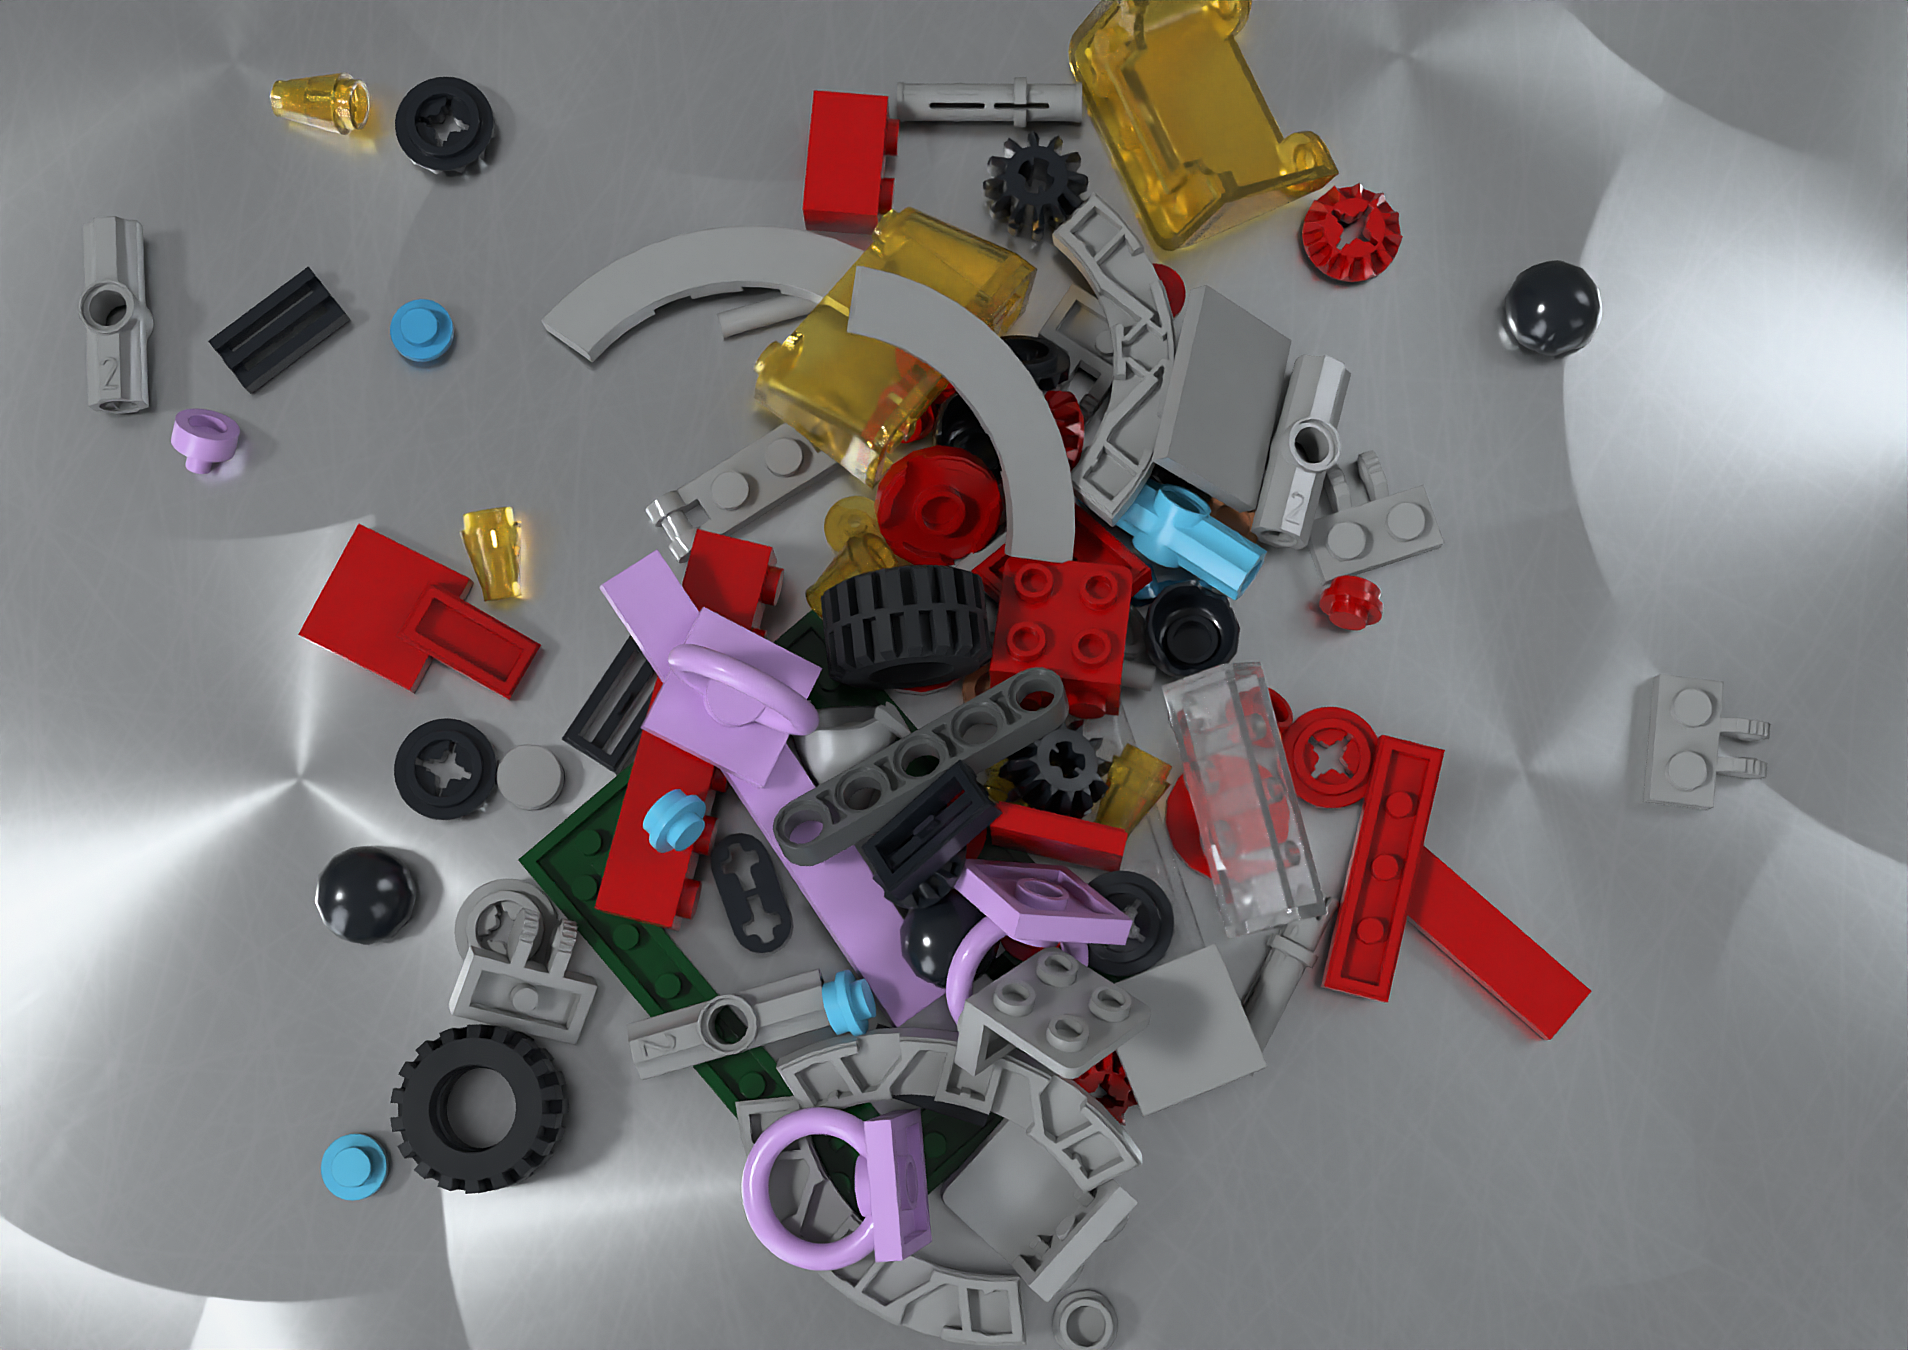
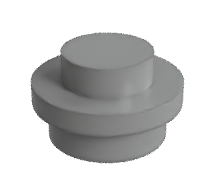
[1052,1290,1118,1350]

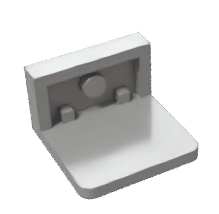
[954,946,1151,1079]
[940,1118,1138,1303]

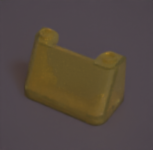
[1068,0,1339,251]
[753,206,1037,490]

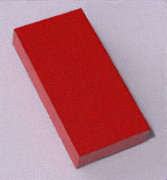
[396,580,541,700]

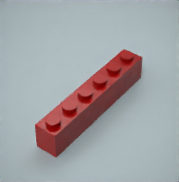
[595,529,784,931]

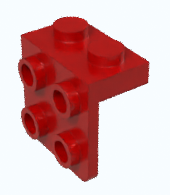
[989,557,1133,719]

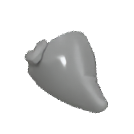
[790,700,911,810]

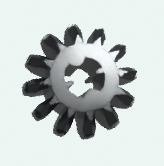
[983,130,1089,242]
[997,719,1113,819]

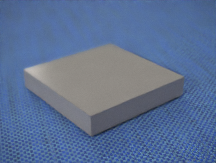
[1115,943,1268,1118]

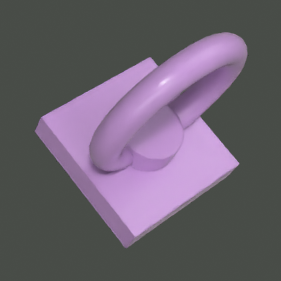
[641,607,822,789]
[946,859,1133,1025]
[742,1107,932,1271]

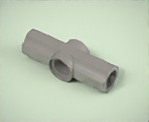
[77,216,154,414]
[1250,354,1351,550]
[627,969,831,1080]

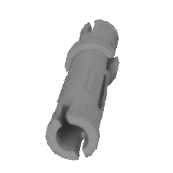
[897,77,1082,127]
[1242,884,1340,1076]

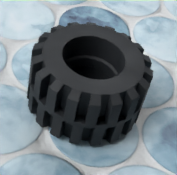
[821,565,992,690]
[390,1024,569,1194]

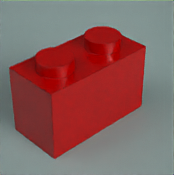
[802,90,900,236]

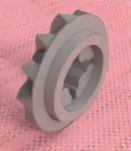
[454,879,558,964]

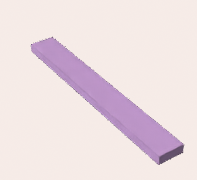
[600,549,946,1028]

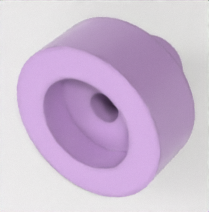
[171,409,240,474]

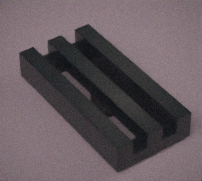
[208,266,350,394]
[562,635,655,775]
[861,760,1002,901]

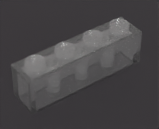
[1162,662,1328,939]

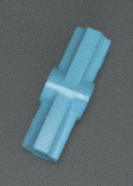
[1078,477,1267,601]

